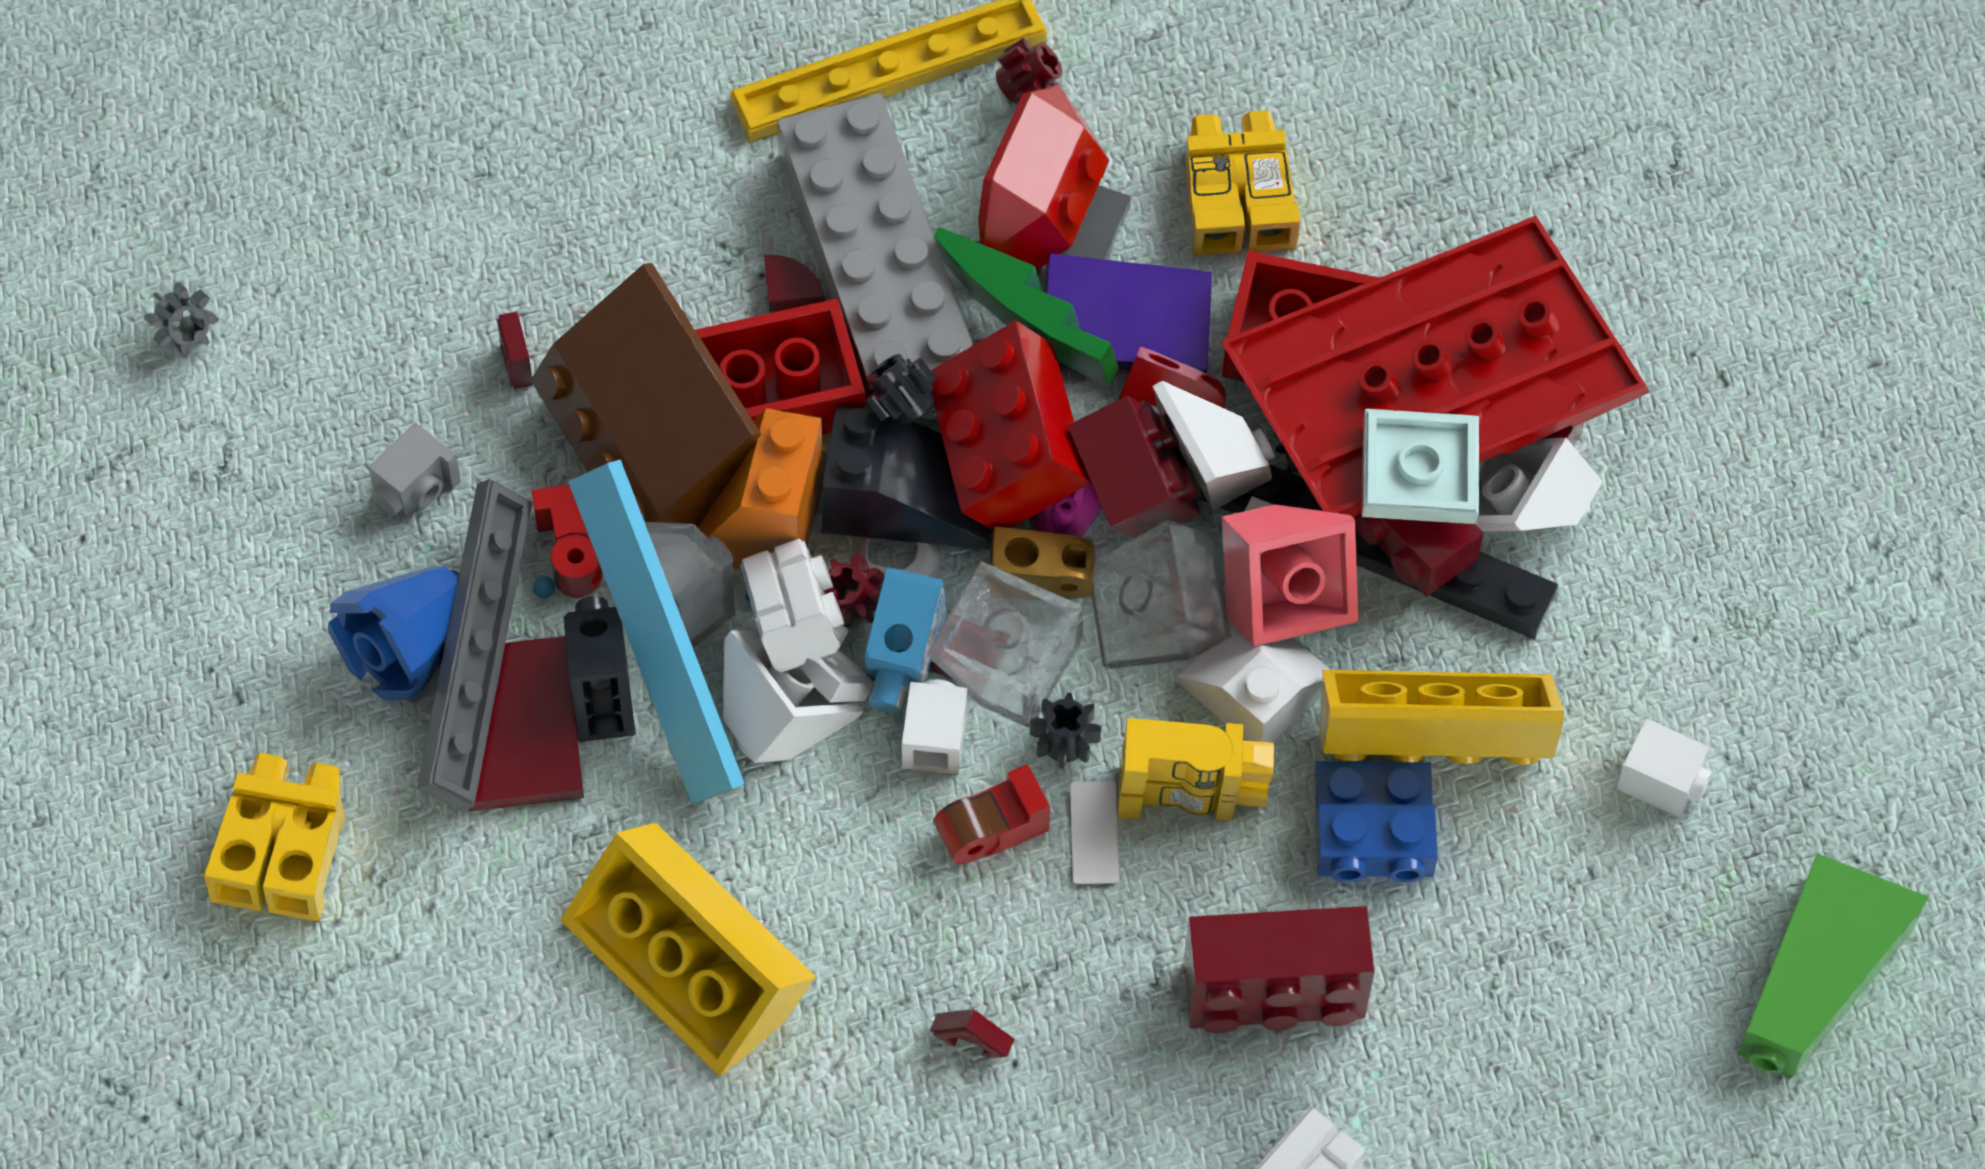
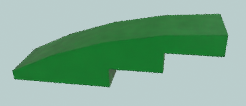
[934,227,1119,386]

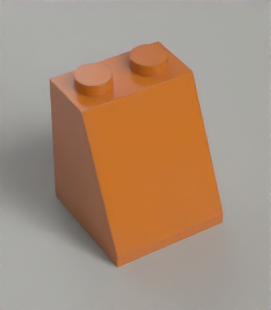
[689,408,823,570]

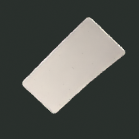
[1070,781,1119,884]

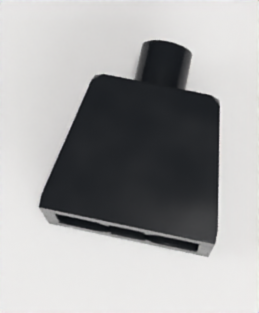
[563,596,636,742]

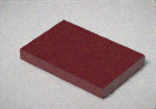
[469,636,584,812]

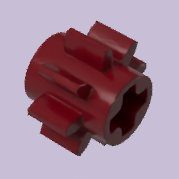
[995,38,1062,104]
[824,554,885,628]

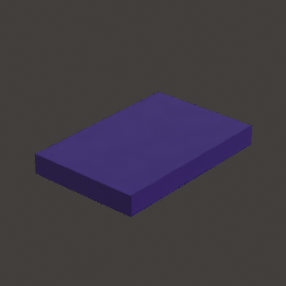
[1045,253,1212,373]

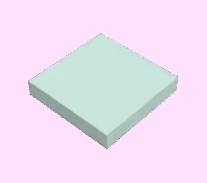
[1362,409,1479,524]

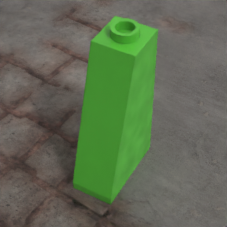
[1738,853,1928,1076]

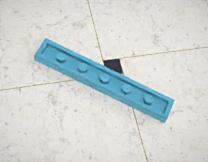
[568,460,745,805]

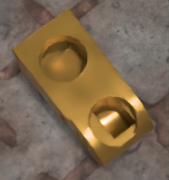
[987,526,1096,599]

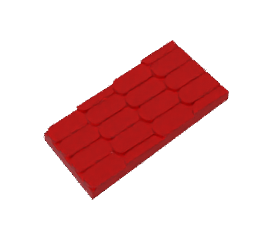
[1220,216,1650,517]

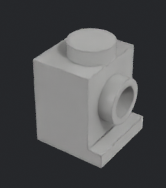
[368,423,461,520]

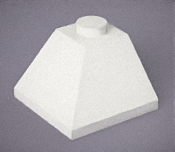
[1152,381,1276,510]
[1476,438,1603,532]
[1177,625,1330,742]
[723,629,864,763]

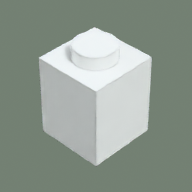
[902,679,968,775]
[1616,718,1712,818]

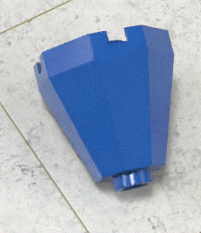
[328,566,459,701]

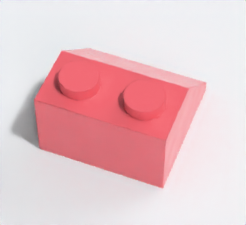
[1222,504,1359,647]

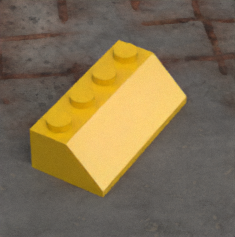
[1319,670,1564,765]
[560,822,816,1076]

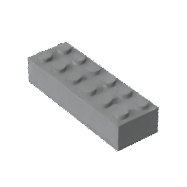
[777,93,973,410]

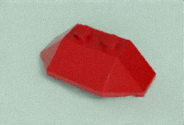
[977,85,1110,271]

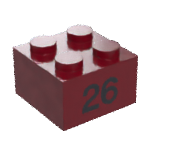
[1067,396,1202,543]

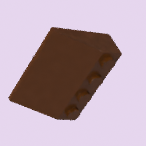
[531,263,761,548]

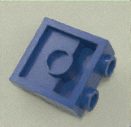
[1314,761,1438,883]

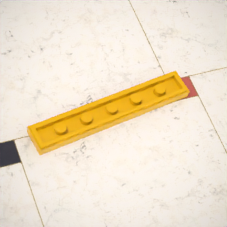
[729,0,1047,143]

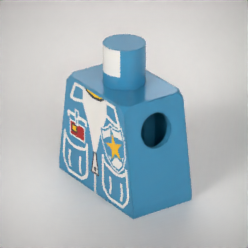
[864,567,947,714]

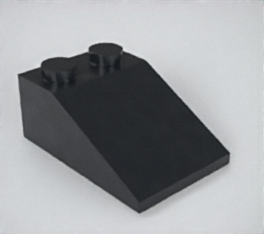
[821,406,992,550]

